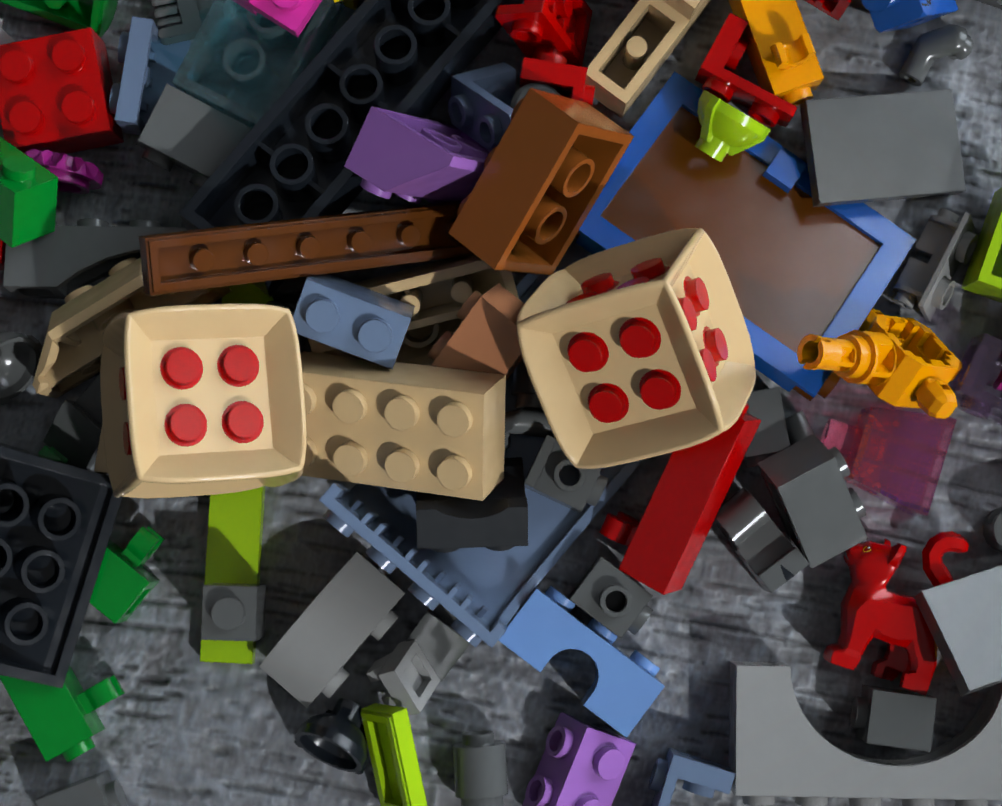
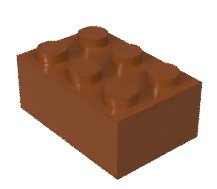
[448,88,634,275]

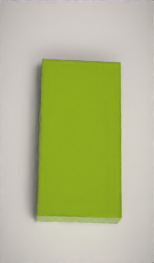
[361,703,428,806]

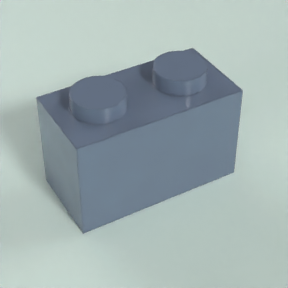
[293,274,415,369]

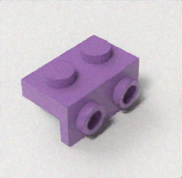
[522,712,636,806]

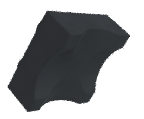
[416,457,528,553]

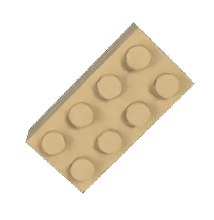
[300,351,506,501]

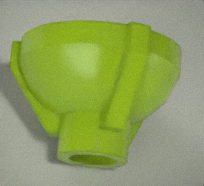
[695,90,771,162]

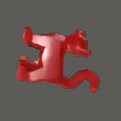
[822,531,969,696]

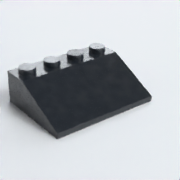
[0,443,122,688]

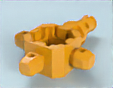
[797,308,962,419]

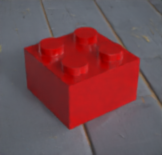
[0,27,124,154]

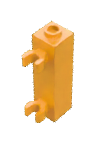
[728,0,824,106]

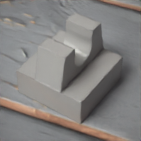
[366,640,441,716]

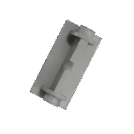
[893,208,979,322]

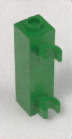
[38,445,165,624]
[0,666,125,763]

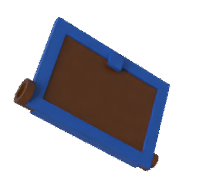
[575,71,917,401]

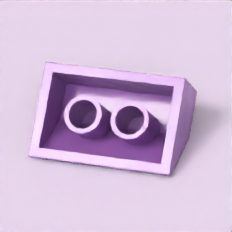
[344,106,490,204]

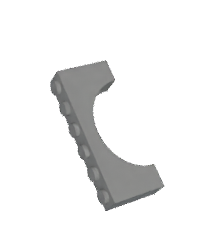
[729,661,1002,806]

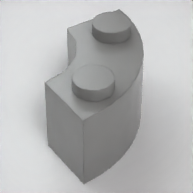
[259,552,405,708]

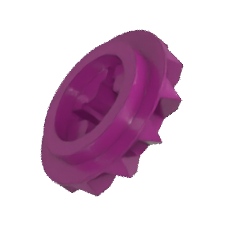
[24,149,104,194]

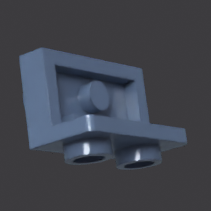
[109,16,192,135]

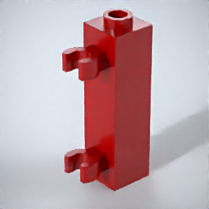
[600,403,761,595]

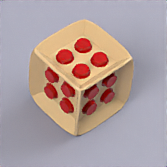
[516,228,756,469]
[100,303,307,499]

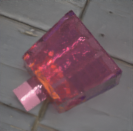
[821,407,957,516]

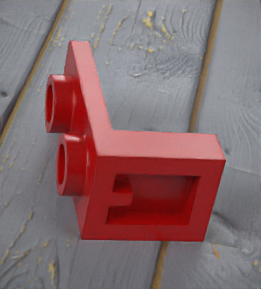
[695,13,797,127]

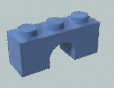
[498,585,665,738]

